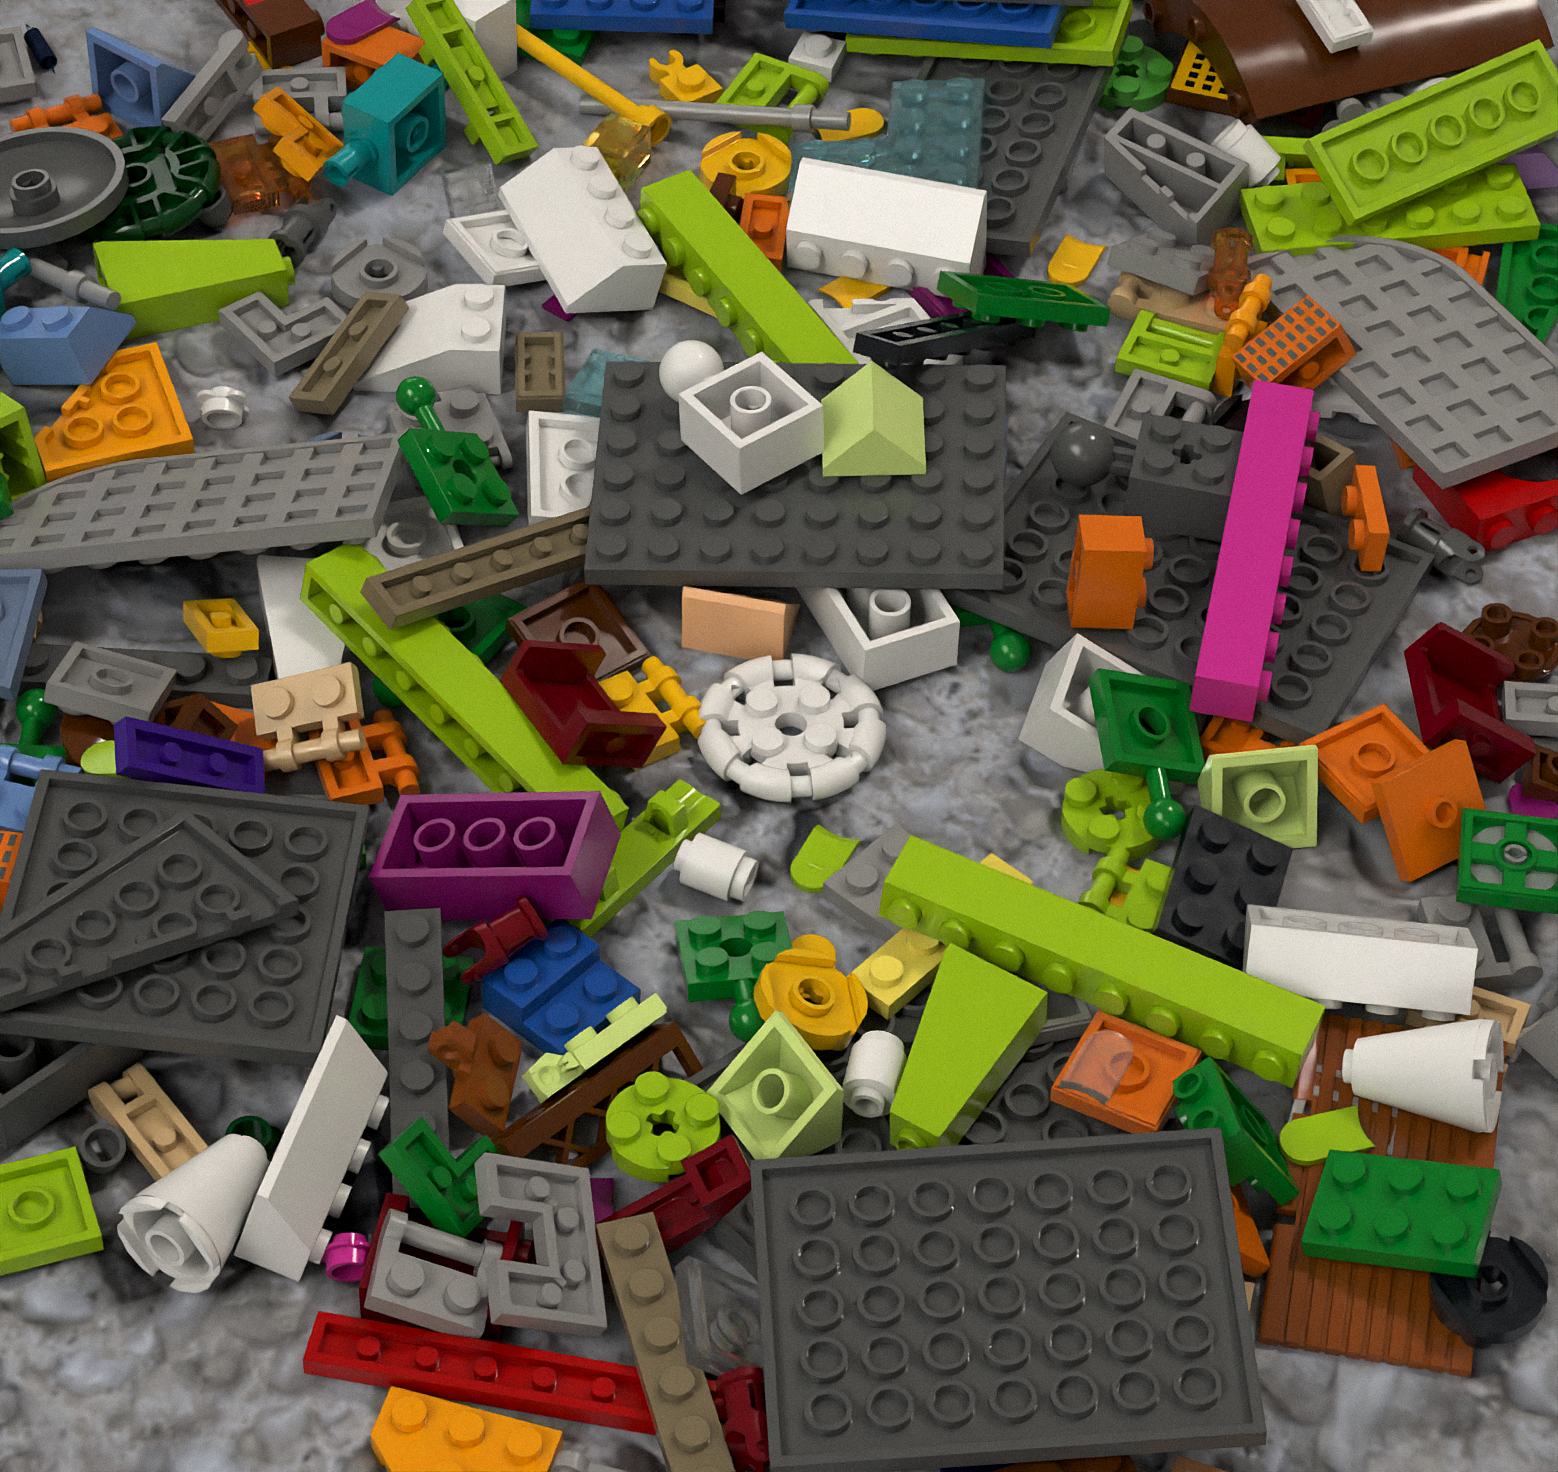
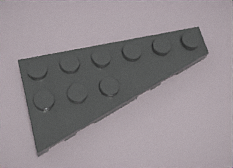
[0,809,299,1012]

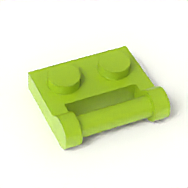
[716,52,829,145]
[1115,309,1225,392]

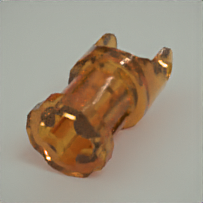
[1207,227,1254,320]

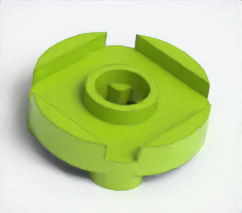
[1061,768,1161,861]
[606,1071,721,1183]

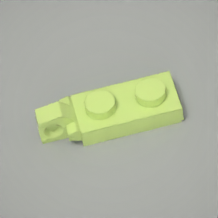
[521,993,667,1103]

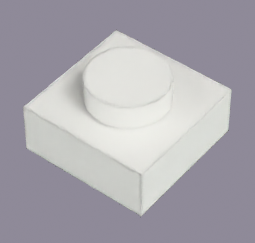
[788,31,846,83]

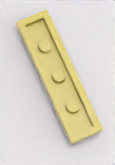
[847,853,1033,1020]

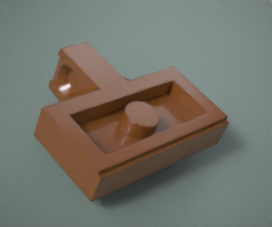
[427,1013,524,1138]

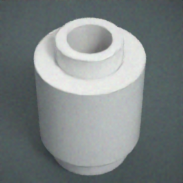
[1211,119,1281,188]
[674,833,759,902]
[842,1030,907,1118]

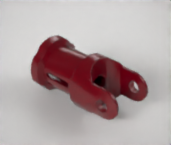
[442,895,549,985]
[715,1366,770,1472]

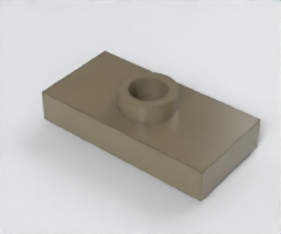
[515,332,566,412]

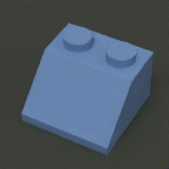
[86,27,196,127]
[0,305,136,385]

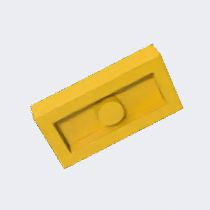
[183,598,259,658]

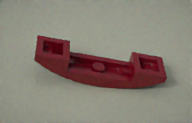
[532,1134,752,1284]

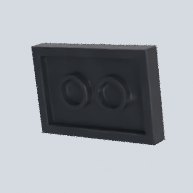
[1151,804,1293,971]

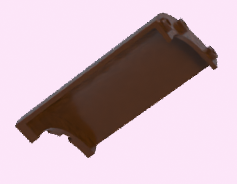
[1143,0,1554,126]

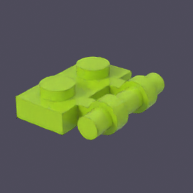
[1077,846,1171,934]

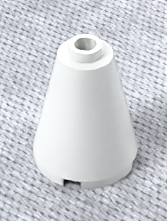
[1342,1018,1504,1133]
[117,1134,269,1293]

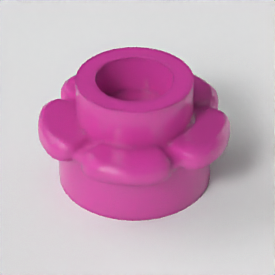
[321,1233,371,1282]

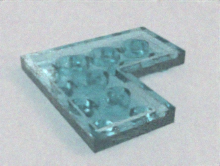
[787,77,986,210]

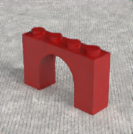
[1412,447,1558,554]

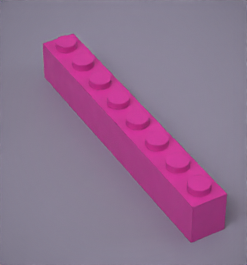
[1189,379,1320,722]

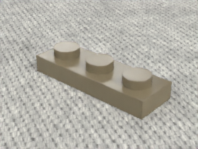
[288,291,409,415]

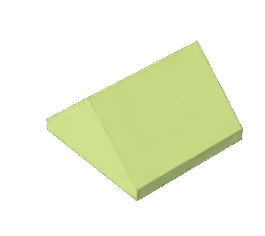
[821,360,926,477]
[1197,745,1318,849]
[706,1010,844,1160]

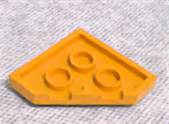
[34,342,195,483]
[370,1386,563,1472]

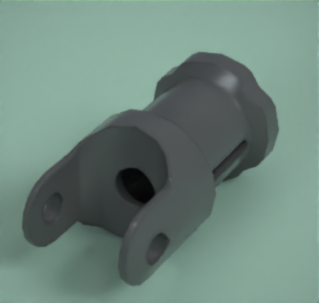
[268,197,337,268]
[1396,508,1485,584]

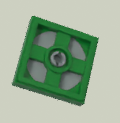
[1456,808,1558,914]

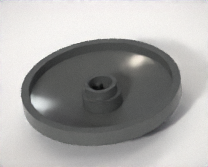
[0,127,129,250]

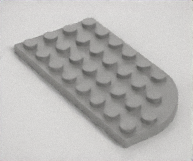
[1232,235,1558,490]
[0,433,406,574]

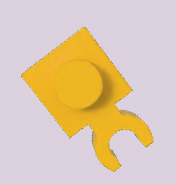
[649,49,723,103]

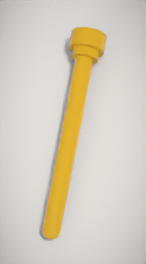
[516,23,671,147]

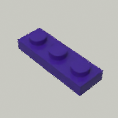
[114,716,266,794]

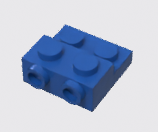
[482,919,641,1056]

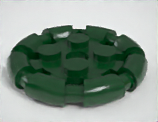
[75,126,221,243]

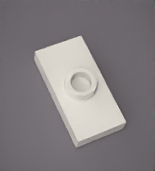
[1296,0,1374,53]

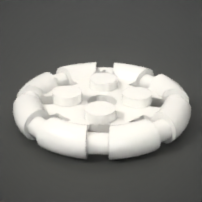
[697,653,886,803]

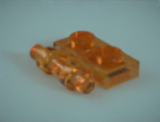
[208,133,312,215]

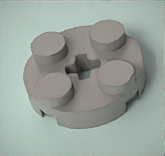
[331,237,428,310]

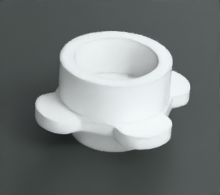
[197,386,249,430]

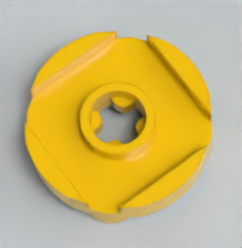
[699,131,793,213]
[753,948,868,1051]

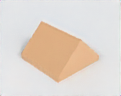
[681,586,800,660]

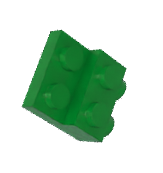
[1172,1056,1300,1206]

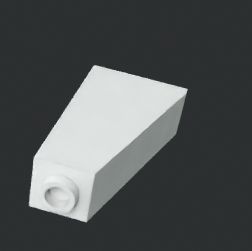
[257,555,353,680]

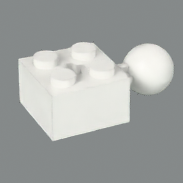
[659,340,824,495]

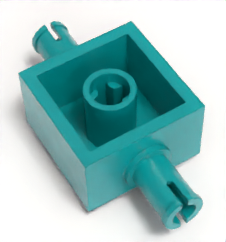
[323,53,451,196]

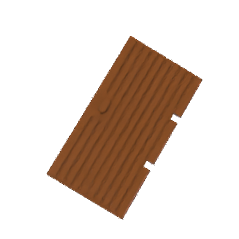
[1258,1014,1507,1378]

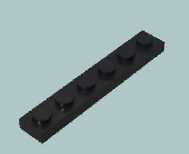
[853,311,1036,370]

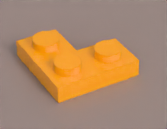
[252,86,344,182]

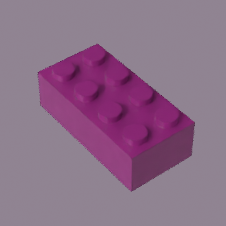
[369,791,621,920]

